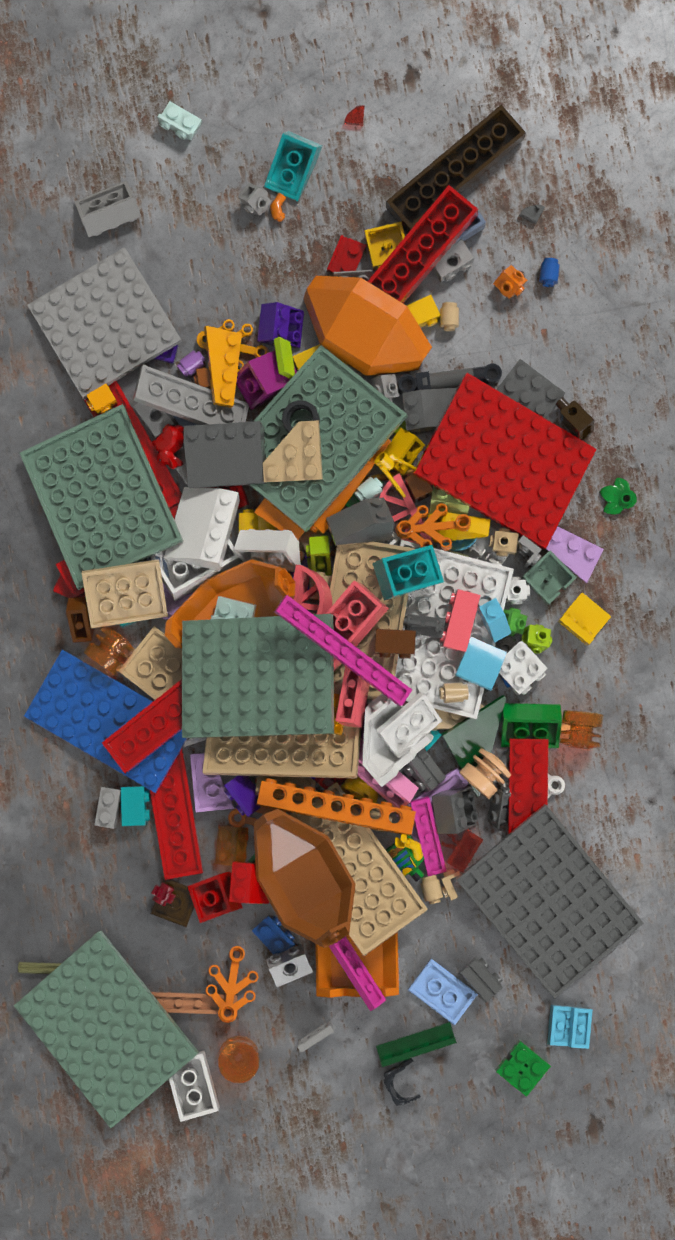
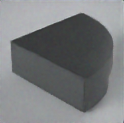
[519,205,545,225]

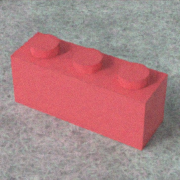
[439,589,481,653]
[336,666,370,728]

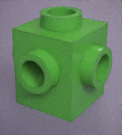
[503,608,528,637]

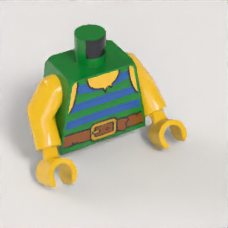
[385,834,424,882]

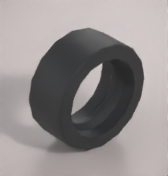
[282,400,320,434]

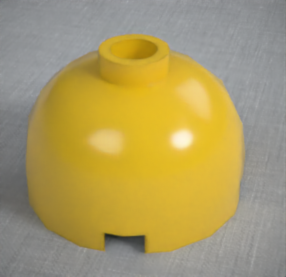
[341,776,378,808]

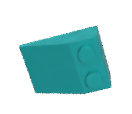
[264,131,323,201]
[372,545,444,601]

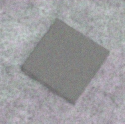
[297,1021,335,1053]

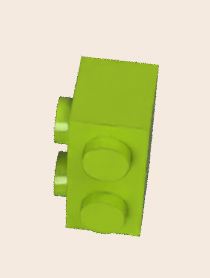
[306,536,332,576]

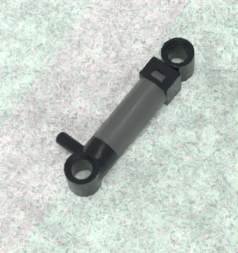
[398,363,502,395]

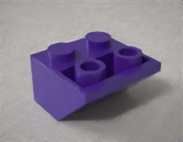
[257,302,304,348]
[224,776,261,817]

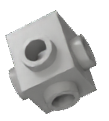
[238,183,272,216]
[369,374,400,402]

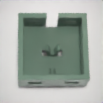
[522,550,577,605]

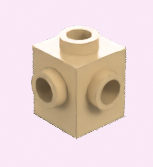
[489,528,518,557]

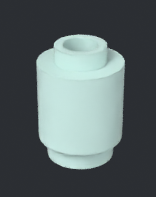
[354,477,383,502]

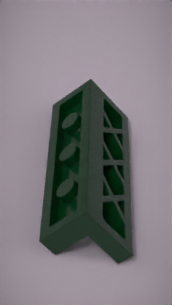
[376,1022,457,1067]

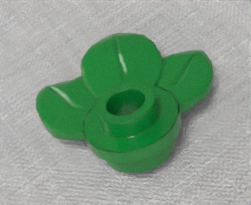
[600,478,637,515]

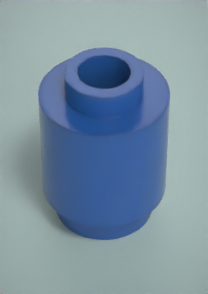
[539,258,560,287]

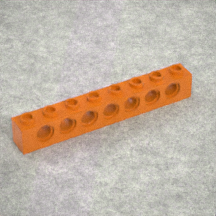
[256,778,416,836]

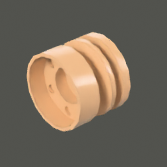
[459,748,511,799]

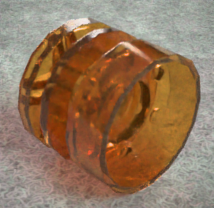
[83,626,135,675]
[560,710,604,749]
[218,1036,259,1083]

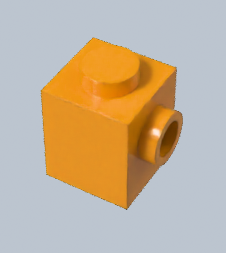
[86,384,118,414]

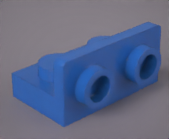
[252,915,295,955]

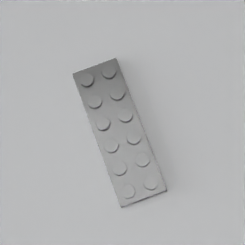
[133,365,249,425]

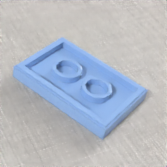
[408,958,478,1025]

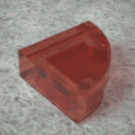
[344,105,365,126]

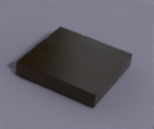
[150,878,194,927]

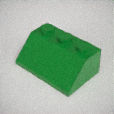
[501,703,562,748]

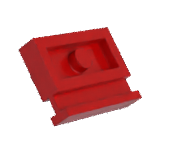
[327,235,366,273]

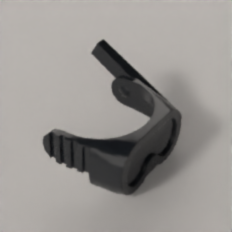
[384,1058,421,1106]

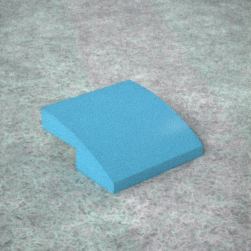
[455,637,507,691]
[547,1005,593,1049]

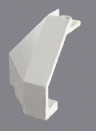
[362,694,434,787]

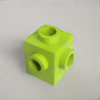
[521,624,552,654]

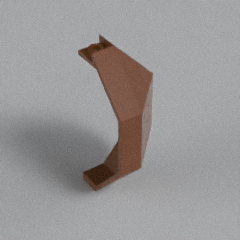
[254,809,356,948]

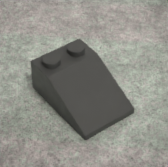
[402,388,457,434]
[326,498,394,545]

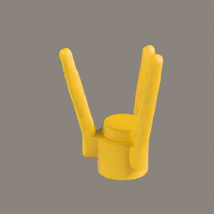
[374,452,416,498]

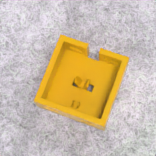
[364,222,405,270]

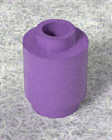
[176,350,205,378]

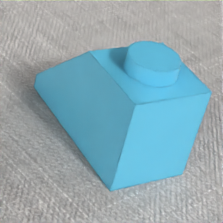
[477,598,511,643]

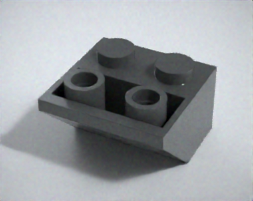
[432,786,478,834]

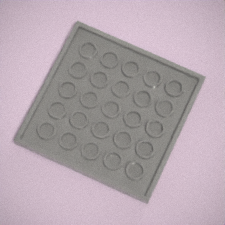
[27,247,182,400]

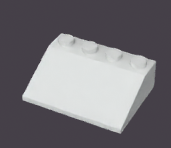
[164,487,240,571]
[150,539,241,601]

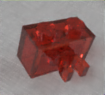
[441,829,483,873]

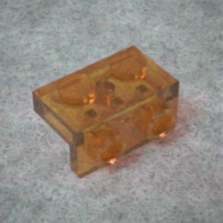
[215,825,249,866]

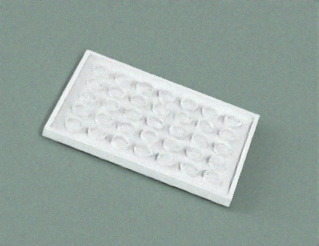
[395,540,514,719]

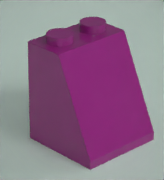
[236,350,298,410]

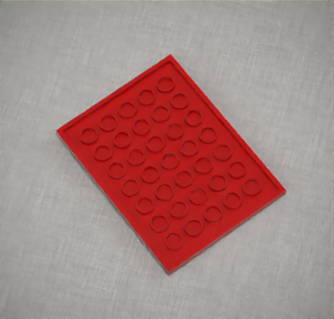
[413,373,597,549]

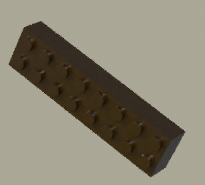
[386,105,526,233]

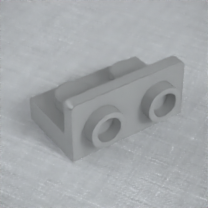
[517,535,542,568]

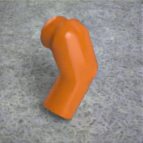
[270,193,286,222]

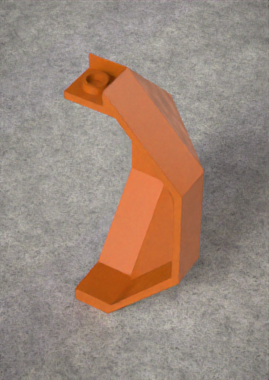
[303,276,432,376]
[165,559,296,648]

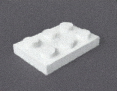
[377,692,442,759]

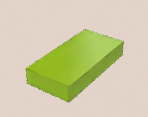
[274,337,295,379]

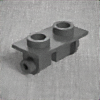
[403,614,446,638]
[488,787,511,829]

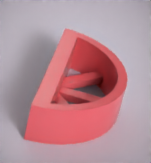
[379,473,433,545]
[293,564,332,614]

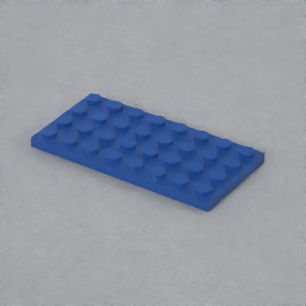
[24,650,187,793]

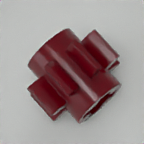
[151,882,176,906]

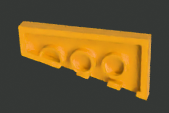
[204,326,242,408]

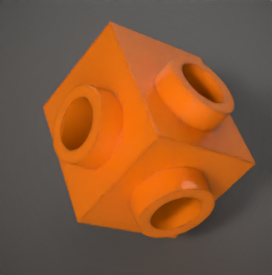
[493,265,528,299]

